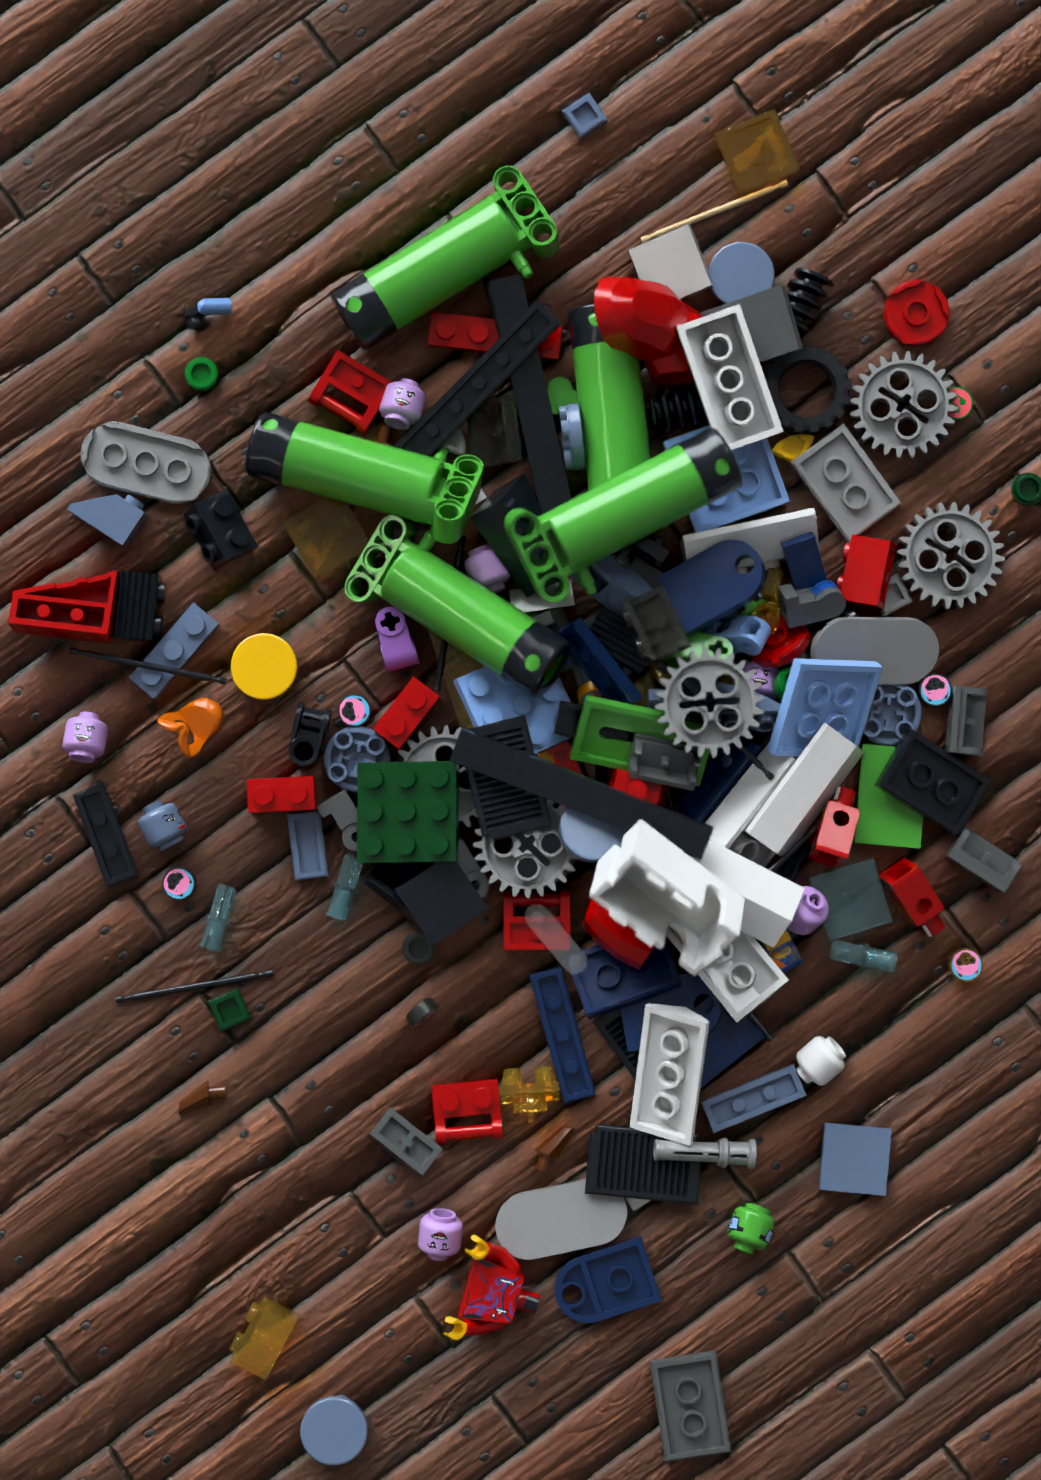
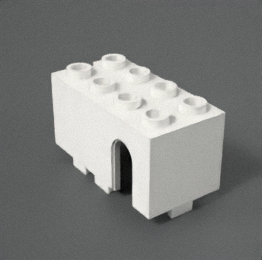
[589,819,745,976]

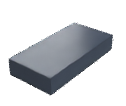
[287,811,329,881]

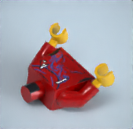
[443,1235,540,1340]

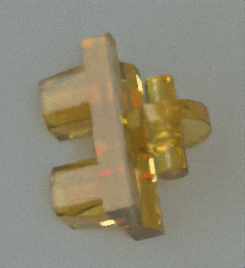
[499,1066,560,1122]

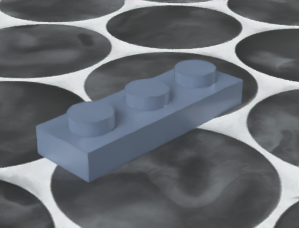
[129,602,220,700]
[701,1064,807,1133]

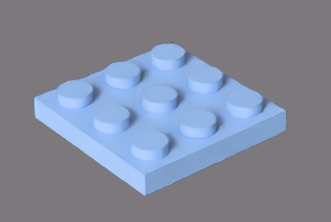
[662,425,790,533]
[767,659,883,756]
[453,667,571,754]

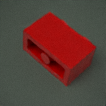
[837,534,897,611]
[373,676,441,750]
[246,776,318,813]

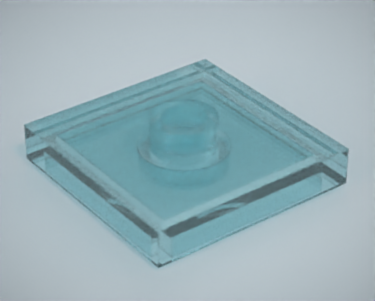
[809,858,893,941]

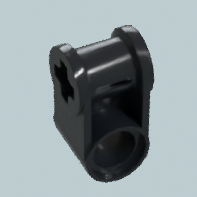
[289,702,332,768]

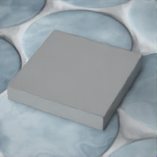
[629,224,714,300]

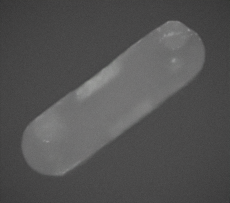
[525,904,587,974]

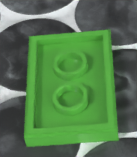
[853,744,923,849]

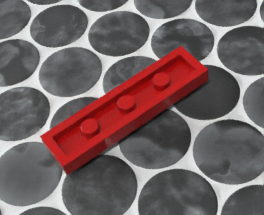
[428,312,562,361]

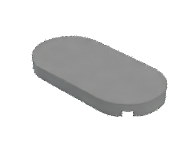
[81,421,212,505]
[810,617,939,684]
[495,1179,627,1260]

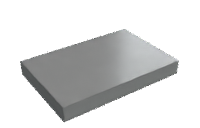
[789,423,902,543]

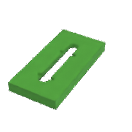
[570,695,710,787]

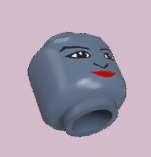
[138,800,187,851]

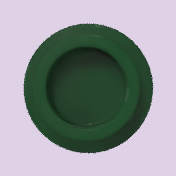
[1011,473,1041,506]

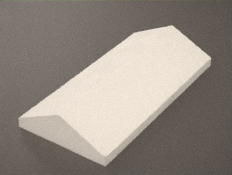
[745,722,864,856]
[690,839,805,948]
[666,927,789,1023]
[630,1003,709,1146]

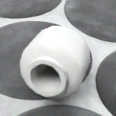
[796,1036,846,1086]

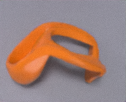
[157,698,224,758]

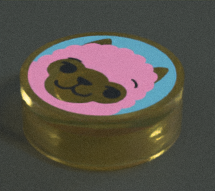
[948,948,983,982]

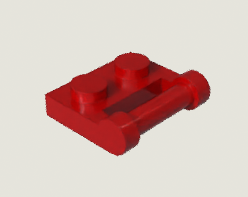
[308,350,392,436]
[503,889,570,950]
[431,1078,503,1145]

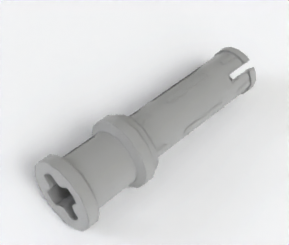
[653,1138,757,1169]

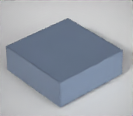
[562,93,608,140]

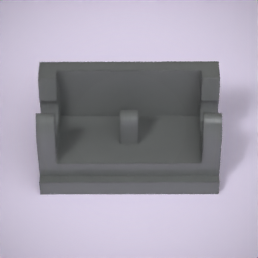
[945,686,988,757]
[627,732,701,791]
[944,826,1021,893]
[367,1107,443,1178]

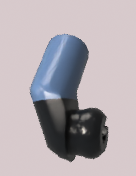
[185,298,231,330]

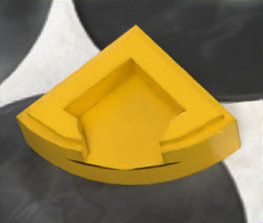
[772,434,815,463]

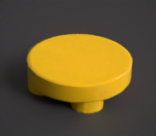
[231,633,298,700]

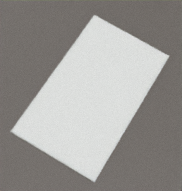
[509,581,575,613]

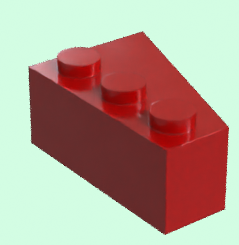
[8,570,119,644]

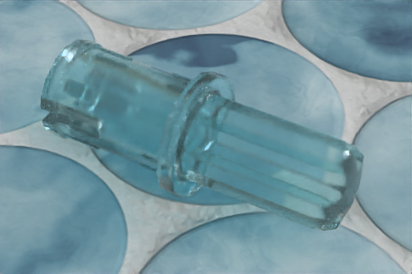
[326,853,362,921]
[200,884,236,952]
[829,940,897,973]

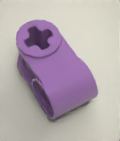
[375,607,420,673]

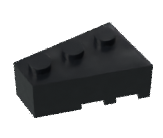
[470,473,558,598]

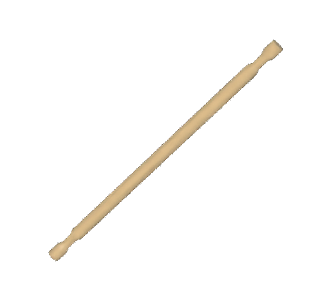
[640,180,788,244]

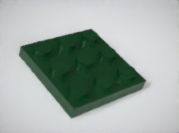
[357,761,459,864]

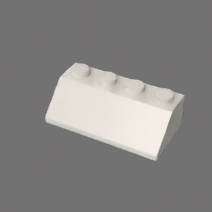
[676,304,784,450]
[679,508,820,574]
[706,742,796,867]

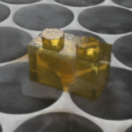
[229,1296,299,1380]

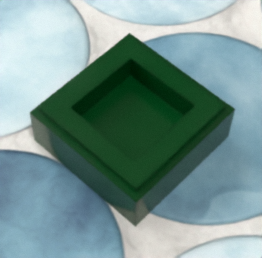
[207,988,252,1032]

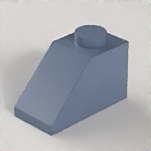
[67,494,148,549]

